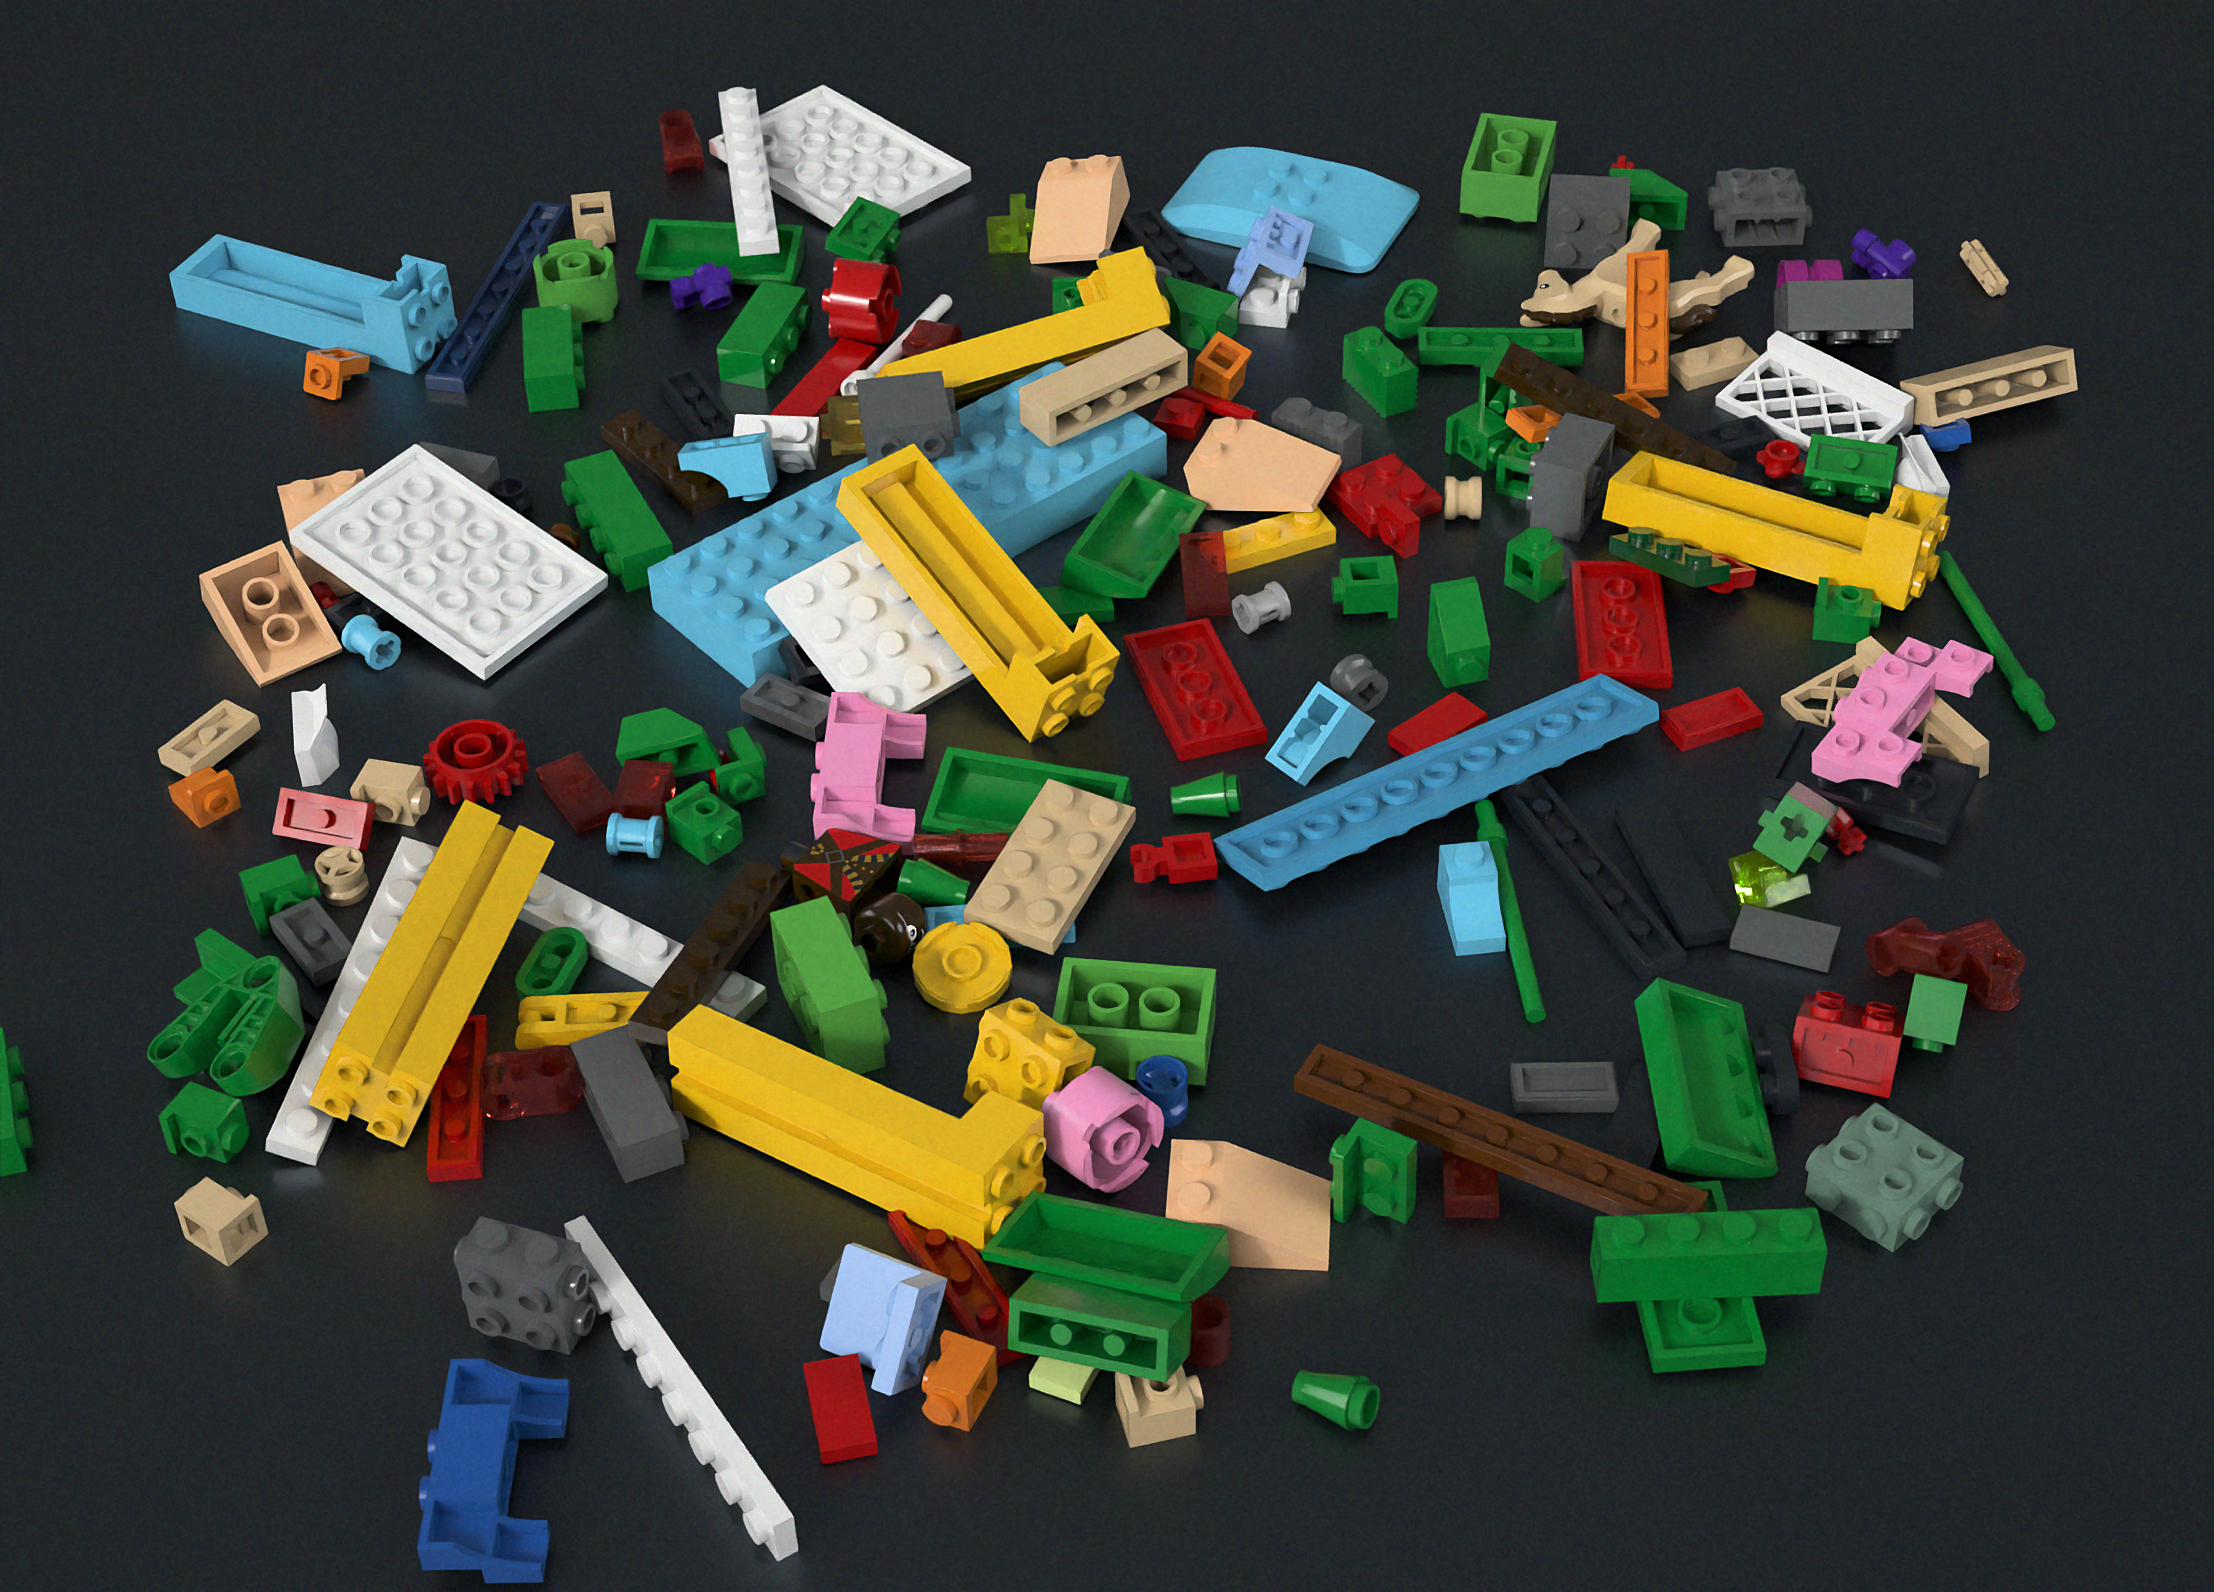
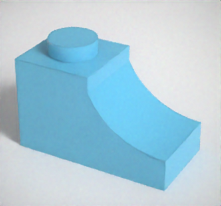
[678,432,778,501]
[1265,681,1375,786]
[1437,841,1506,956]

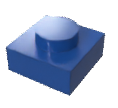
[1920,417,1971,452]

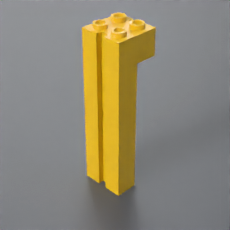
[874,246,1171,403]
[835,443,1120,743]
[1602,450,1950,611]
[308,799,555,1147]
[667,1004,1047,1254]

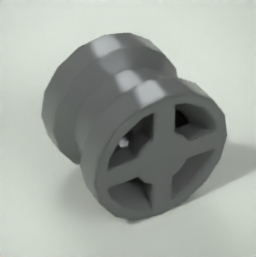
[1330,654,1388,712]

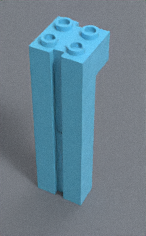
[169,234,458,375]

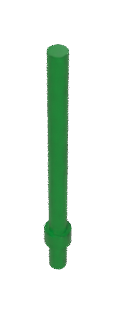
[1936,551,2055,731]
[1475,800,1546,1023]

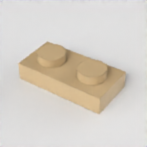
[1669,336,1760,391]
[158,699,261,777]

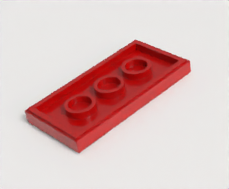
[1570,560,1673,689]
[1123,618,1268,762]

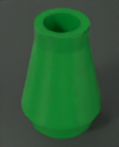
[1171,771,1242,818]
[897,857,972,906]
[1292,1369,1381,1431]

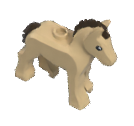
[1520,218,1755,341]

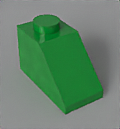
[1609,168,1688,230]
[1163,276,1239,351]
[1427,576,1491,688]
[615,707,722,788]
[1903,974,1968,1053]

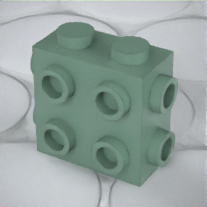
[1805,1102,1964,1253]

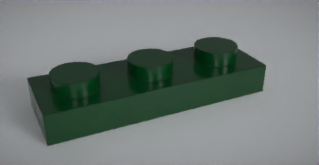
[1609,527,1731,588]

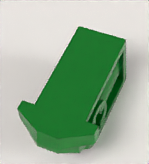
[1752,782,1839,874]

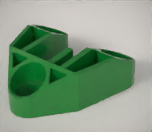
[147,955,305,1096]

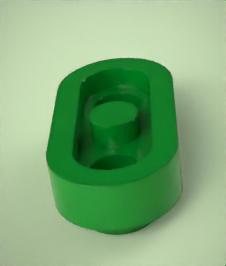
[1384,279,1438,338]
[515,927,588,1002]

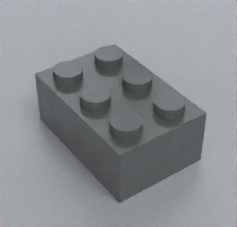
[1774,279,1913,346]

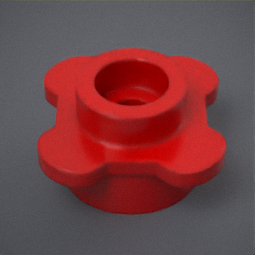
[1756,440,1806,478]

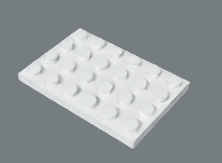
[709,85,971,227]
[289,444,608,681]

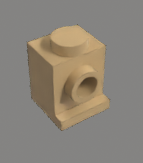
[571,191,616,248]
[350,759,431,826]
[174,1177,269,1267]
[1115,1364,1204,1448]

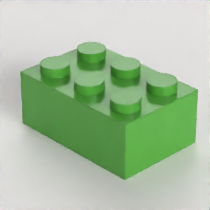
[1460,113,1557,222]
[770,896,891,1075]
[1052,957,1216,1086]

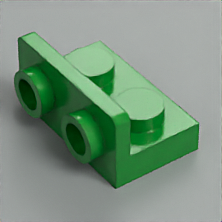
[824,196,902,263]
[1329,1117,1417,1224]

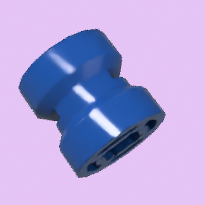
[1136,1055,1188,1129]

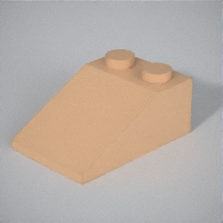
[1029,155,1130,264]
[1183,417,1342,512]
[277,468,366,597]
[199,540,343,688]
[1165,1139,1331,1271]

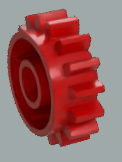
[423,719,529,805]

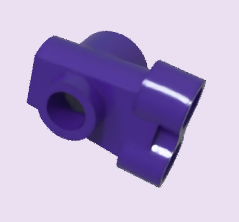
[1851,228,1917,279]
[669,262,734,311]

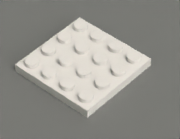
[764,539,976,714]

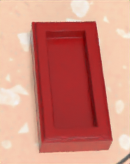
[1658,686,1764,752]
[1388,691,1487,757]
[803,1353,878,1465]

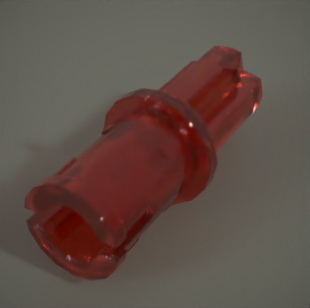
[913,829,1010,867]

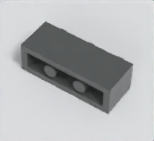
[569,1024,689,1184]

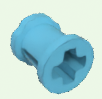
[341,614,401,670]
[606,813,664,858]

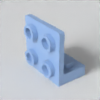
[1226,205,1314,304]
[820,1243,948,1396]

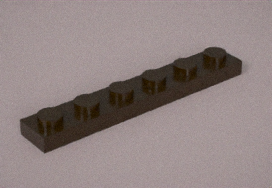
[1492,342,1737,477]
[628,861,793,1048]

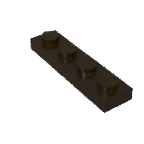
[600,410,729,517]

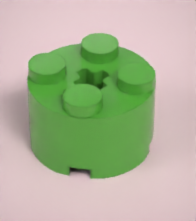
[533,239,619,323]

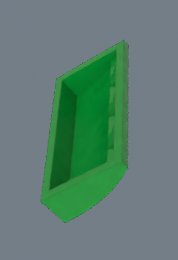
[635,219,807,286]
[1059,470,1207,598]
[921,746,1132,844]
[1634,978,1779,1179]
[981,1191,1231,1302]

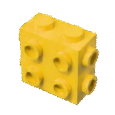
[963,997,1096,1122]

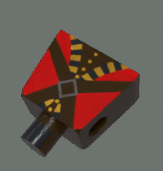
[780,828,903,937]

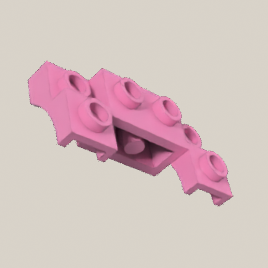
[1812,637,1994,788]
[811,692,927,855]

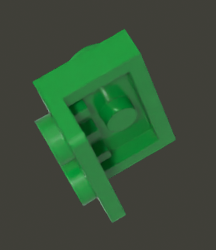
[1803,433,1898,503]

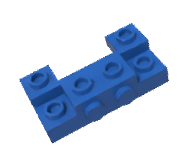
[417,1358,571,1583]

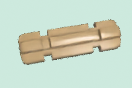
[1960,239,2009,297]

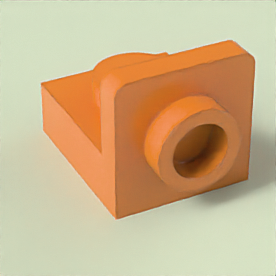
[303,346,370,400]
[168,766,241,829]

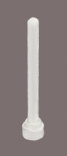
[841,294,952,407]

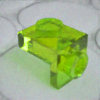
[987,193,1035,253]

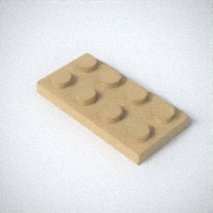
[963,779,1136,955]

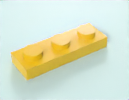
[1199,506,1336,577]

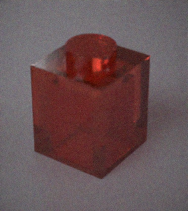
[613,759,677,836]

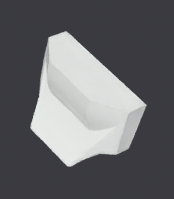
[1891,432,1950,515]
[291,683,340,787]

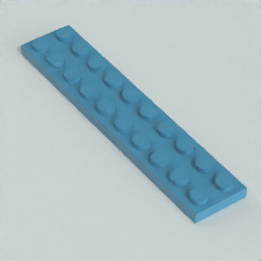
[1212,673,1660,892]

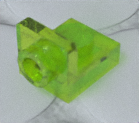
[1729,849,1811,908]

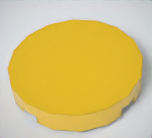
[912,921,1012,1014]

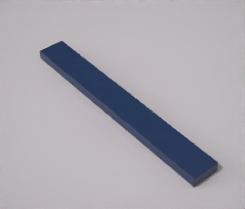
[425,201,571,393]

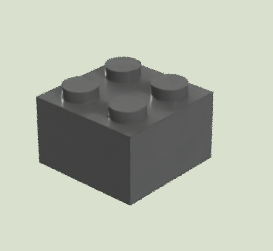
[1544,174,1630,269]
[1526,412,1615,542]

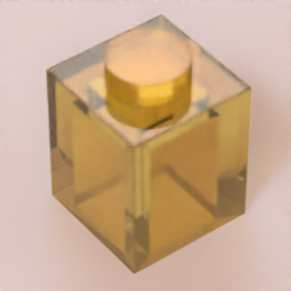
[820,395,866,456]

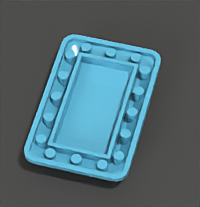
[1160,147,1420,273]

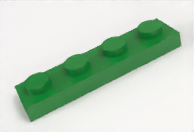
[1418,327,1584,367]

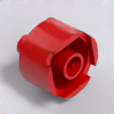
[822,258,901,344]

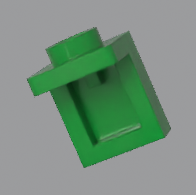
[715,726,767,806]

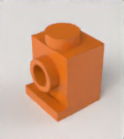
[1192,331,1253,401]
[922,1330,998,1432]

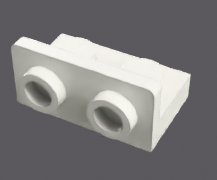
[1239,266,1306,328]
[733,414,821,473]

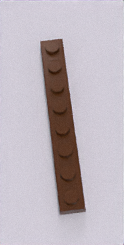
[1294,1043,1708,1216]

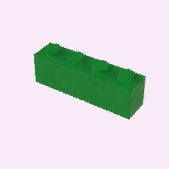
[561,449,674,592]
[1590,1208,1827,1303]

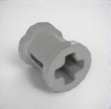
[1232,581,1291,634]

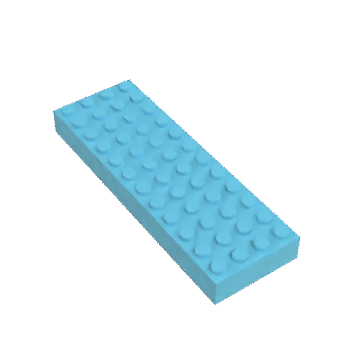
[647,360,1167,689]

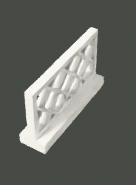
[1716,330,1914,452]

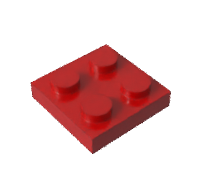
[1323,453,1442,539]

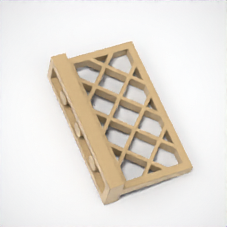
[1781,636,1989,779]

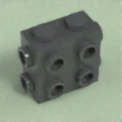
[1708,167,1812,247]
[856,371,961,465]
[454,1216,596,1355]

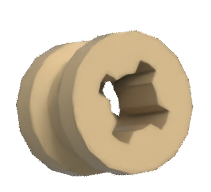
[1444,476,1482,520]
[314,846,370,907]

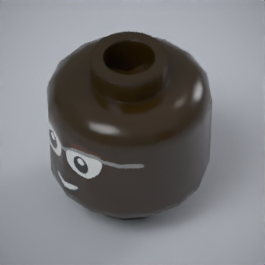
[853,892,927,965]

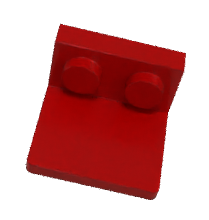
[1791,990,1906,1098]

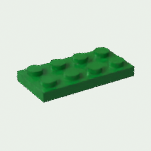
[1636,1180,1767,1373]

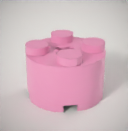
[1041,1066,1164,1193]

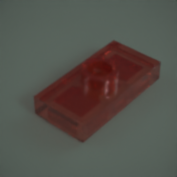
[1179,531,1230,617]
[536,752,621,834]
[1441,1149,1500,1218]

